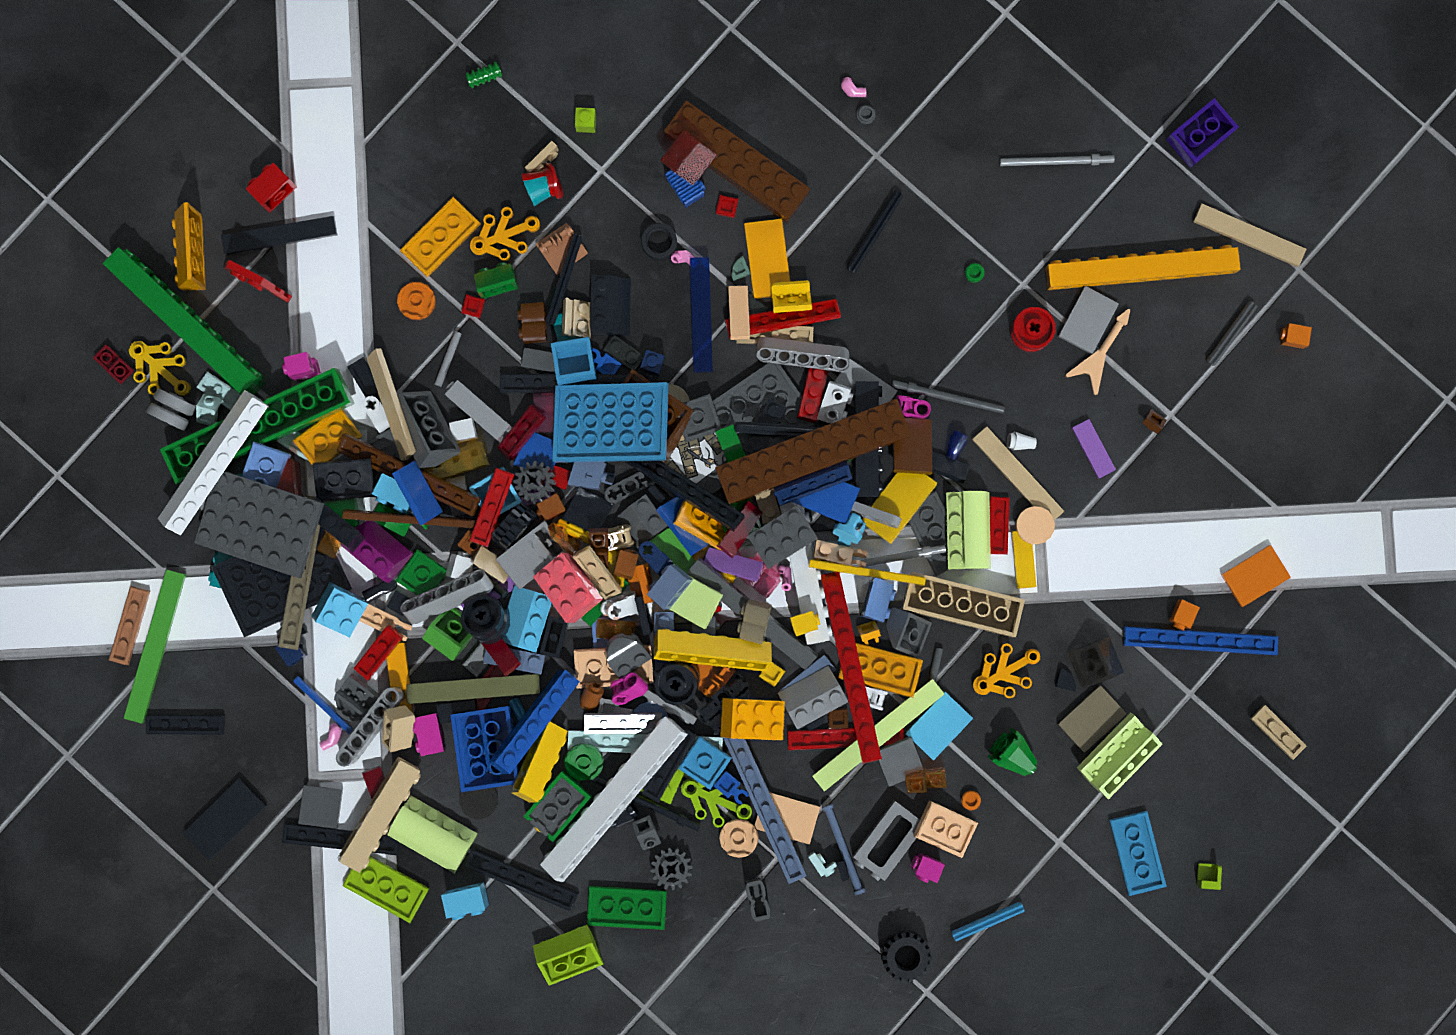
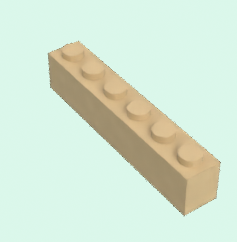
[337,756,421,873]

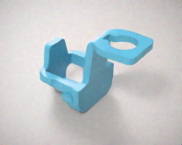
[833,513,866,547]

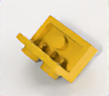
[771,280,812,313]

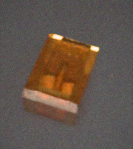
[596,619,636,639]

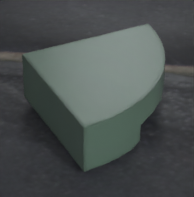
[732,256,751,282]

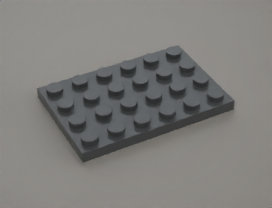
[194,471,324,578]

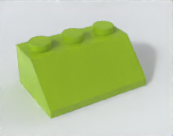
[533,925,603,986]

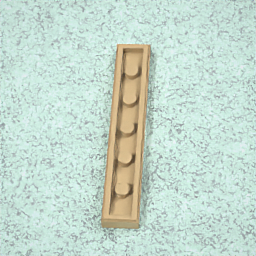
[1193,204,1306,267]
[367,349,416,461]
[972,427,1064,520]

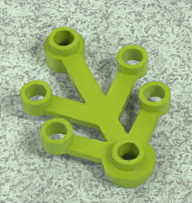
[681,775,752,828]

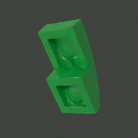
[715,424,746,463]

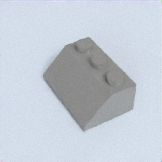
[778,666,848,729]

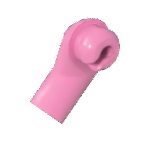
[841,77,866,97]
[671,250,699,269]

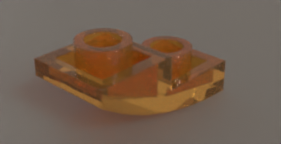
[905,767,947,793]

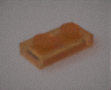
[548,522,580,557]

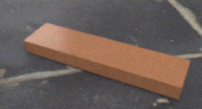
[109,586,151,665]

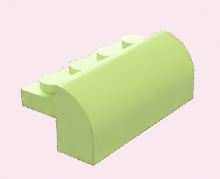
[946,491,991,569]
[1077,712,1162,800]
[388,796,477,874]

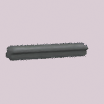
[1207,301,1257,366]

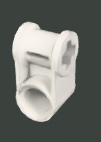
[362,396,390,434]
[600,591,638,620]
[865,686,888,711]

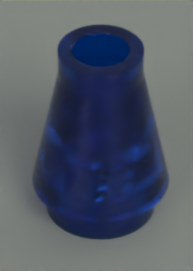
[946,430,968,460]

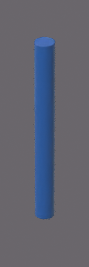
[293,676,354,734]

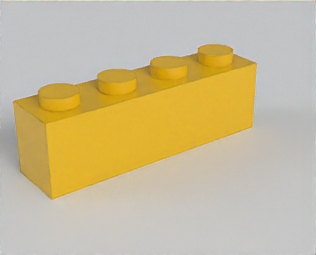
[510,722,568,803]

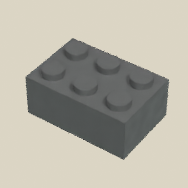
[748,505,817,570]

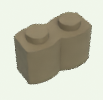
[737,599,772,644]

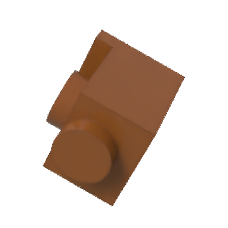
[458,530,489,557]

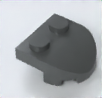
[604,633,652,678]
[334,673,380,722]

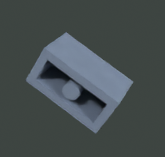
[647,565,693,610]

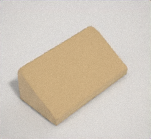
[470,546,508,584]

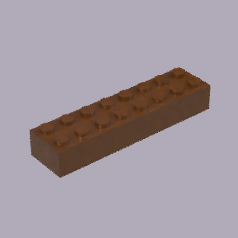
[664,101,810,223]

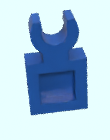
[592,349,623,379]
[713,771,749,805]

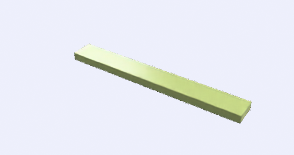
[812,679,944,791]

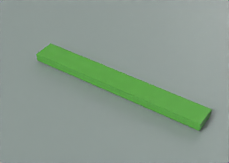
[124,570,186,724]

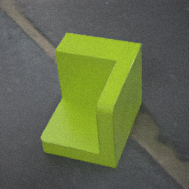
[1197,863,1222,890]

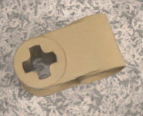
[608,524,635,551]

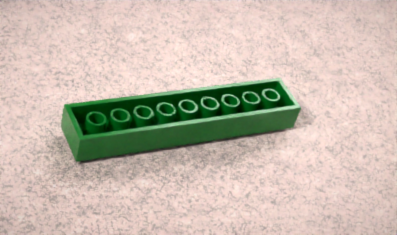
[102,247,266,395]
[160,368,355,484]

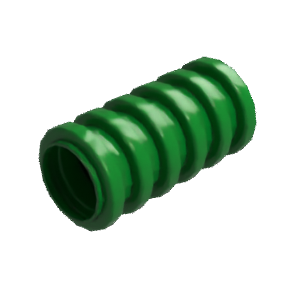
[466,62,502,89]

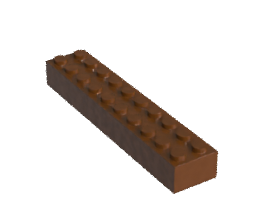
[715,399,911,505]

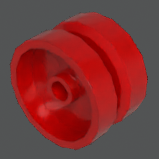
[1010,307,1055,352]

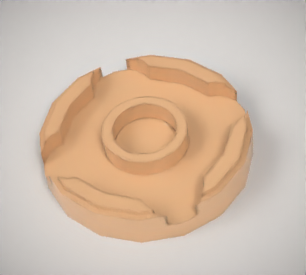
[1016,506,1055,545]
[719,818,759,858]

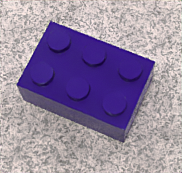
[1166,98,1239,168]

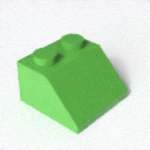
[422,608,472,661]

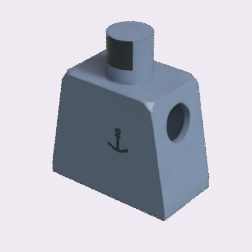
[568,462,615,490]

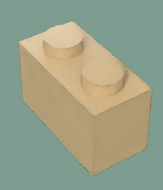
[382,705,415,752]

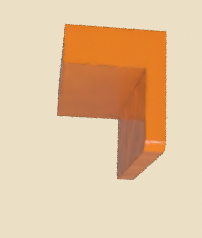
[628,563,654,604]

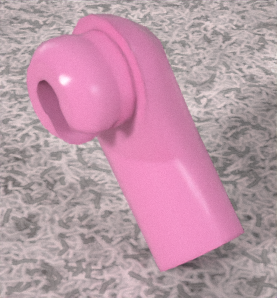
[778,564,792,591]
[319,723,342,751]

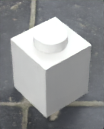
[449,418,478,443]
[445,551,473,579]

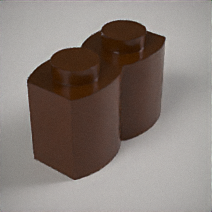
[517,302,547,344]

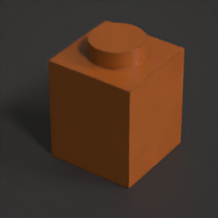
[536,493,567,522]
[613,549,639,580]

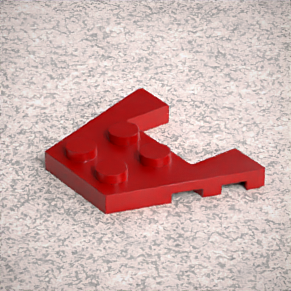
[223,260,292,303]

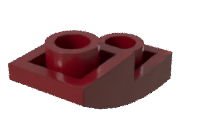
[93,344,134,384]
[362,765,385,799]

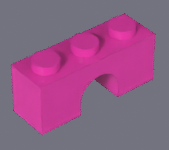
[282,352,321,383]

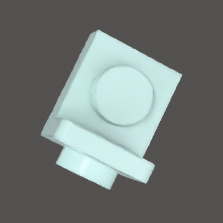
[196,394,221,426]
[807,851,837,877]

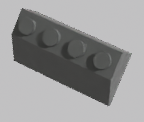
[397,391,461,468]

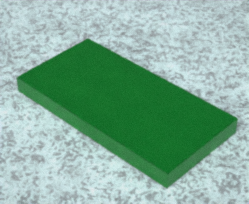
[587,886,667,930]

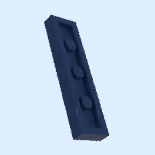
[773,460,852,506]

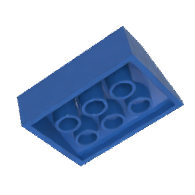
[451,706,520,792]

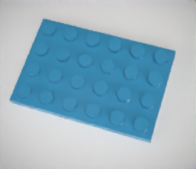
[552,382,669,463]

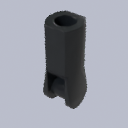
[362,579,398,603]

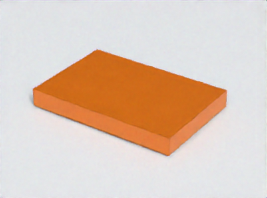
[1221,545,1291,607]

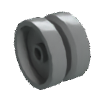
[145,388,196,431]

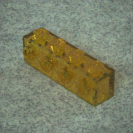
[412,440,490,480]

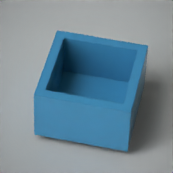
[551,337,597,385]

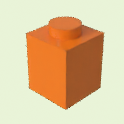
[1280,323,1312,349]
[1169,600,1200,631]

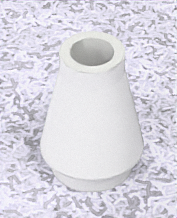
[1007,432,1036,450]

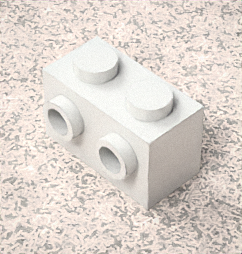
[817,381,854,424]

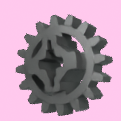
[513,461,556,504]
[651,847,693,890]

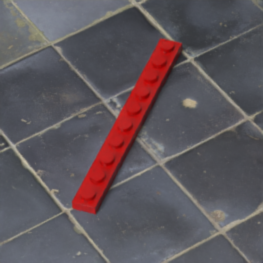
[821,572,882,764]

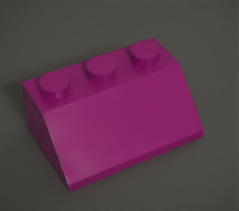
[340,521,413,583]

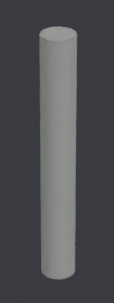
[434,331,461,387]

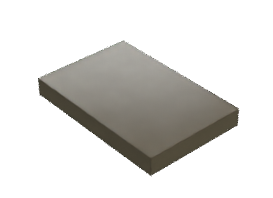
[1058,685,1126,753]

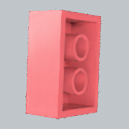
[533,553,603,623]

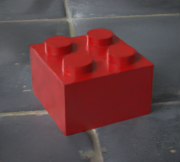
[246,163,297,213]

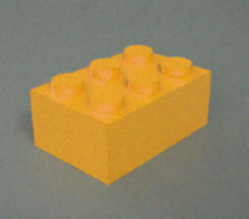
[720,698,785,740]

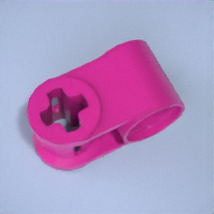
[896,395,931,419]
[610,672,648,705]

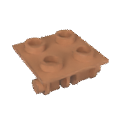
[536,223,588,275]

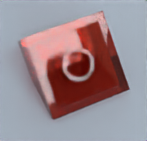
[660,130,717,185]

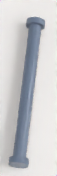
[822,804,866,895]

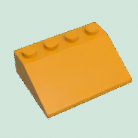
[172,202,206,291]

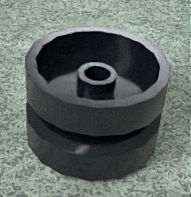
[461,595,510,644]
[655,661,701,705]

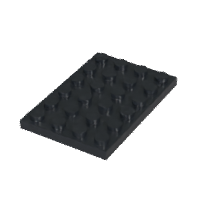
[211,527,352,638]

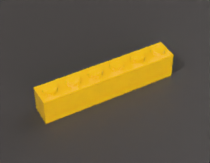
[654,629,772,672]

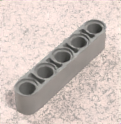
[757,337,850,372]
[400,569,493,624]
[336,687,404,767]

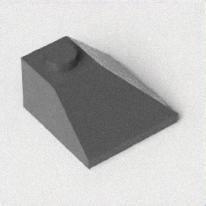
[886,607,932,659]

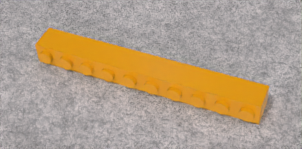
[1045,245,1240,290]

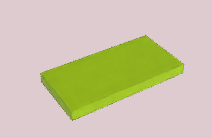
[342,856,429,923]

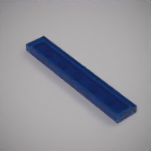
[690,257,713,373]

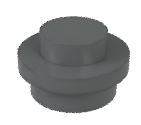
[856,105,875,124]

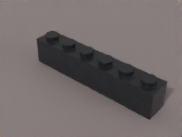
[855,381,882,497]

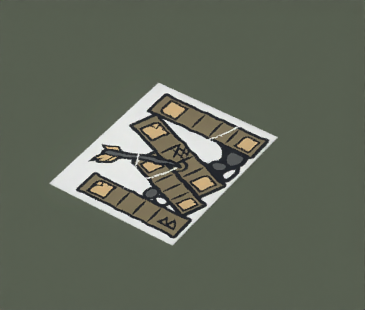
[660,433,726,483]

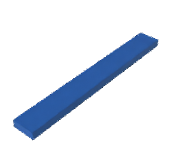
[1123,627,1278,655]

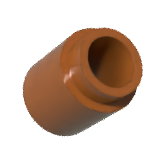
[580,682,604,711]

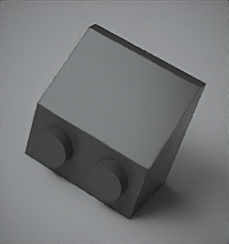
[615,494,668,549]

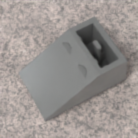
[496,521,568,590]

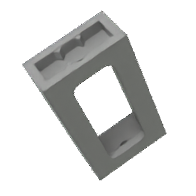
[445,380,512,443]
[852,800,920,881]

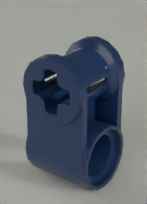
[639,541,674,577]

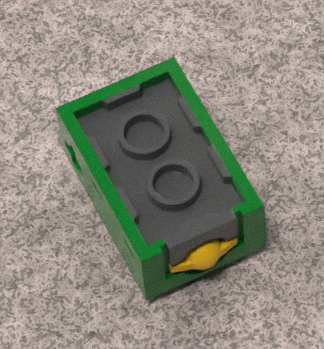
[523,771,592,842]

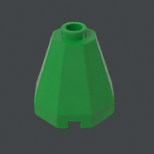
[987,728,1037,776]

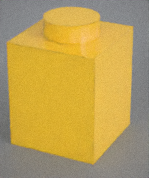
[790,611,821,636]

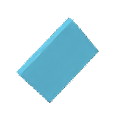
[905,692,973,760]

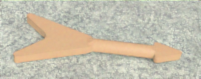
[1065,309,1130,395]

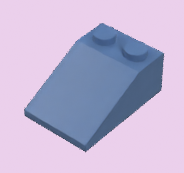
[860,577,896,622]

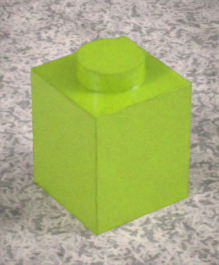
[575,108,596,133]

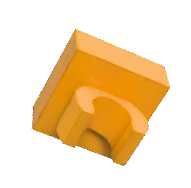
[857,620,881,646]

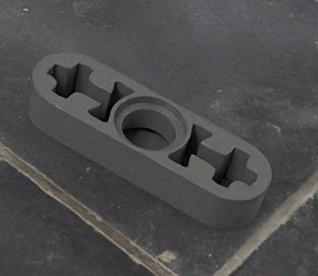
[605,472,655,504]

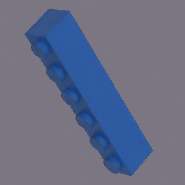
[489,670,580,774]

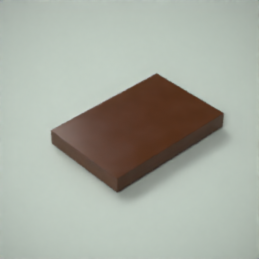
[893,418,932,475]

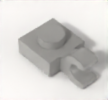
[598,698,633,713]

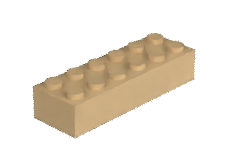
[901,572,1025,637]

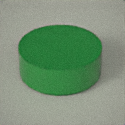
[965,263,985,283]

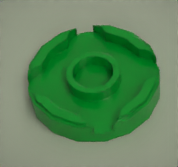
[565,743,603,781]

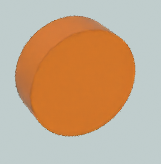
[961,790,981,810]

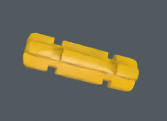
[556,519,589,543]

